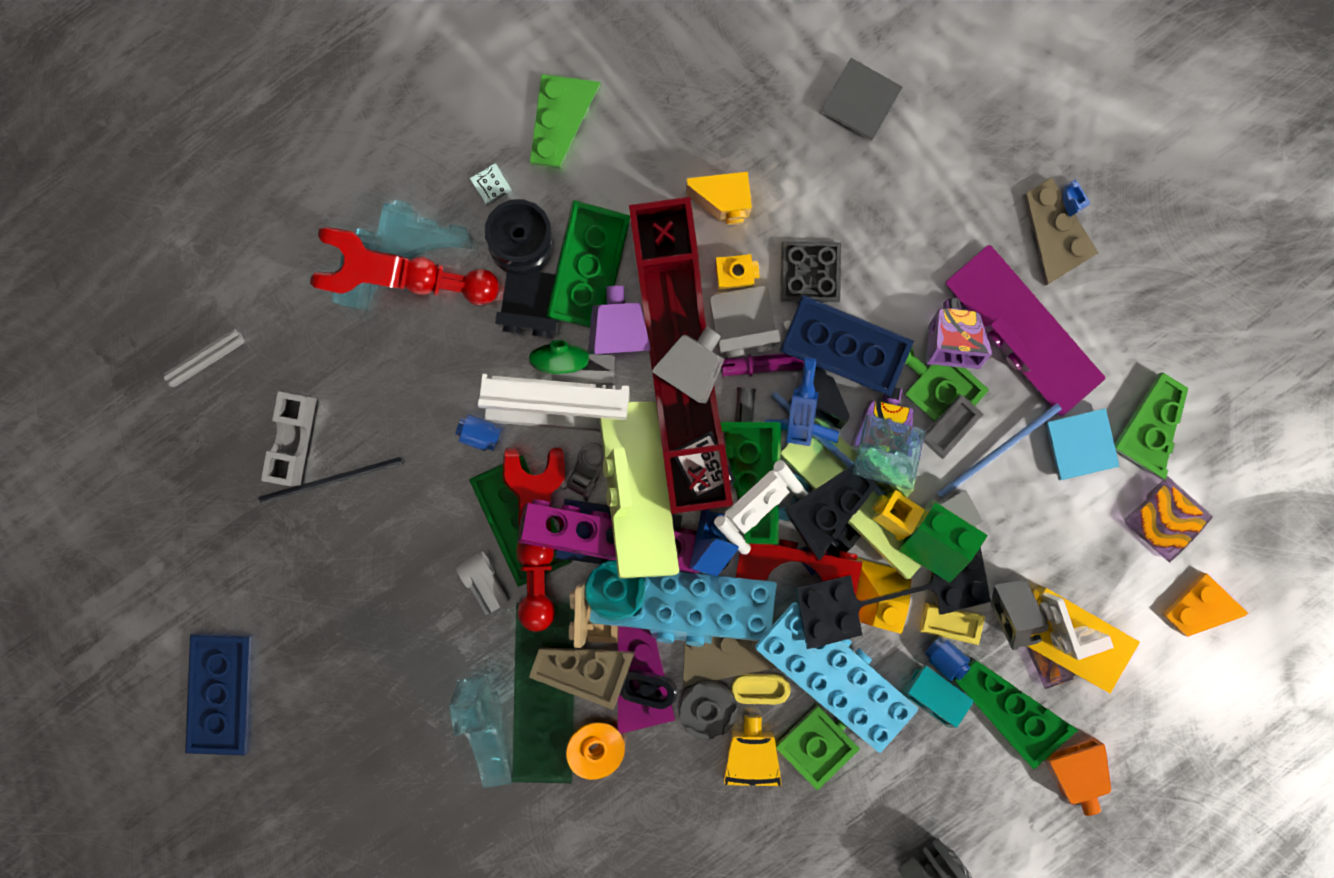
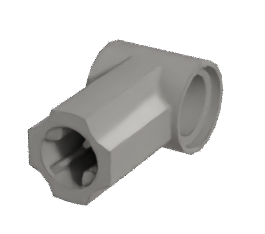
[455,551,509,615]

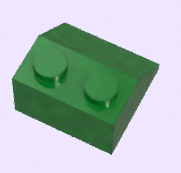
[898,499,988,583]

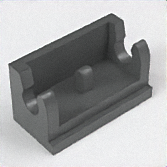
[991,579,1049,650]

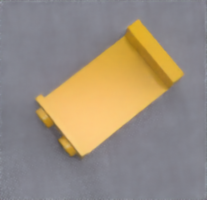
[1028,585,1140,694]

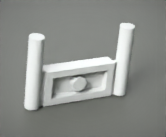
[714,460,808,555]

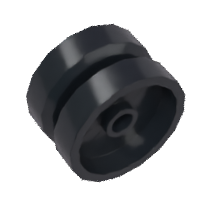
[485,199,553,276]

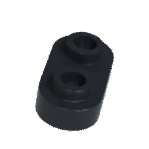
[620,669,678,709]

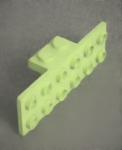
[599,402,679,578]
[780,418,921,580]

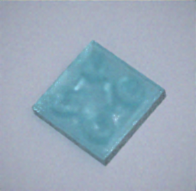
[853,415,926,490]

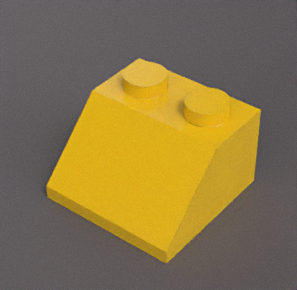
[686,171,752,225]

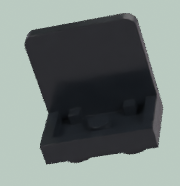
[495,271,560,339]

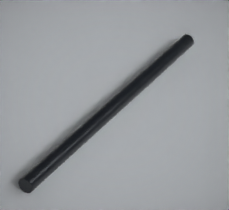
[259,457,403,504]

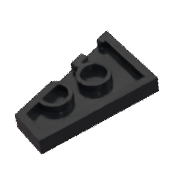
[784,460,877,561]

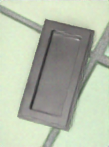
[919,394,984,459]

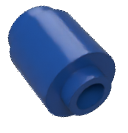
[455,414,501,452]
[925,637,971,681]

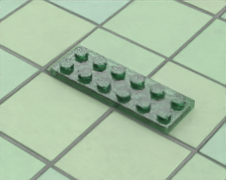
[512,602,576,784]

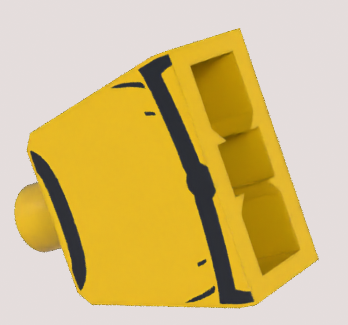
[723,715,781,786]

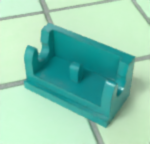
[900,666,974,728]

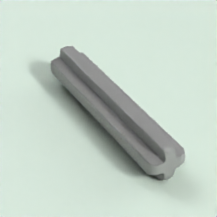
[163,329,245,387]

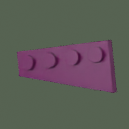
[618,626,675,734]

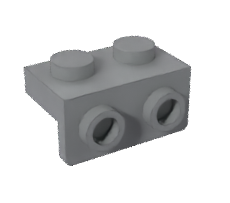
[552,354,615,389]

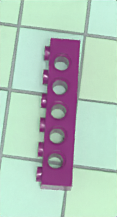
[517,500,699,574]

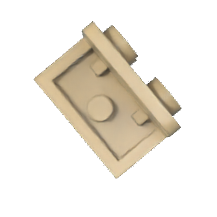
[569,581,618,648]

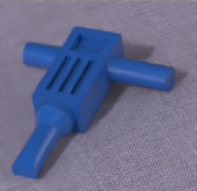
[764,357,839,446]

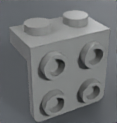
[710,286,781,358]

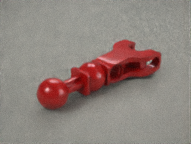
[310,227,499,306]
[503,447,565,632]

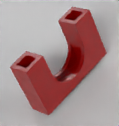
[735,538,863,596]

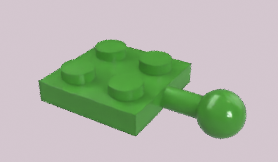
[903,347,989,422]
[776,704,860,791]

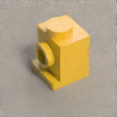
[715,254,760,290]
[872,490,925,541]

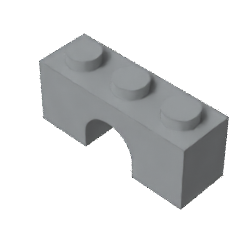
[261,391,317,486]

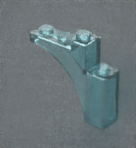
[332,200,474,311]
[448,675,513,788]

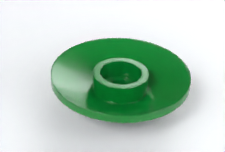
[529,340,589,374]

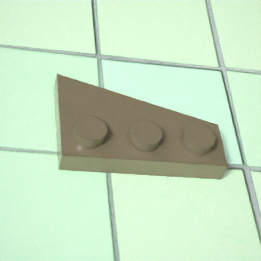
[1024,177,1099,286]
[529,647,635,710]

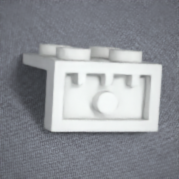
[1040,593,1114,660]

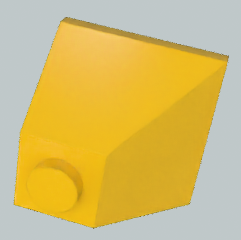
[856,558,912,634]

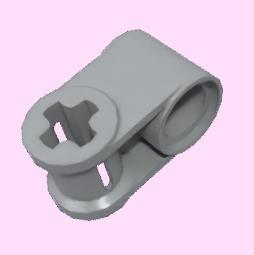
[560,442,604,501]

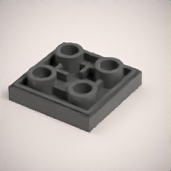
[820,58,902,141]
[780,241,841,303]

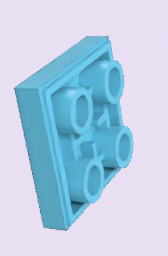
[1045,408,1120,480]

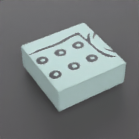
[470,163,512,205]

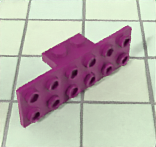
[945,245,1105,416]

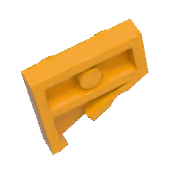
[1162,572,1248,637]

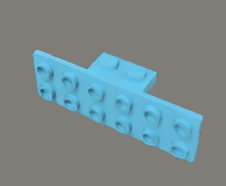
[589,564,777,647]
[755,602,918,753]

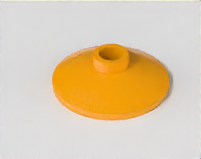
[566,722,625,780]

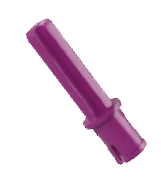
[721,353,804,377]

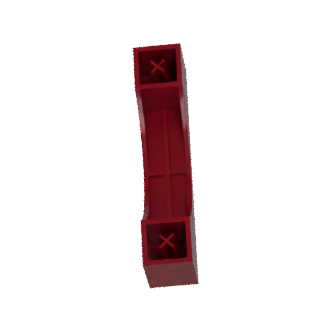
[629,197,733,514]

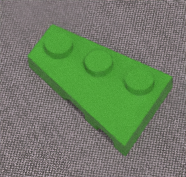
[530,74,601,169]
[1114,372,1188,480]

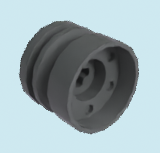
[898,838,972,878]

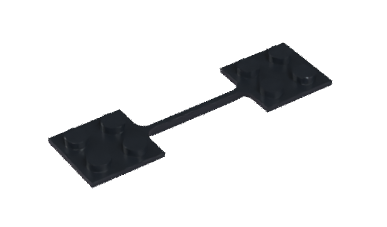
[795,547,991,649]

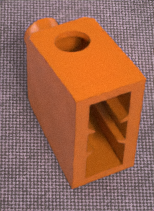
[1044,738,1112,816]

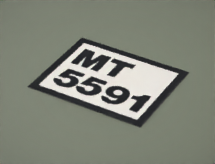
[672,431,736,500]

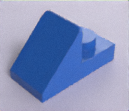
[689,510,739,576]

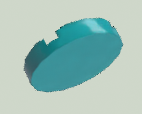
[585,560,646,621]

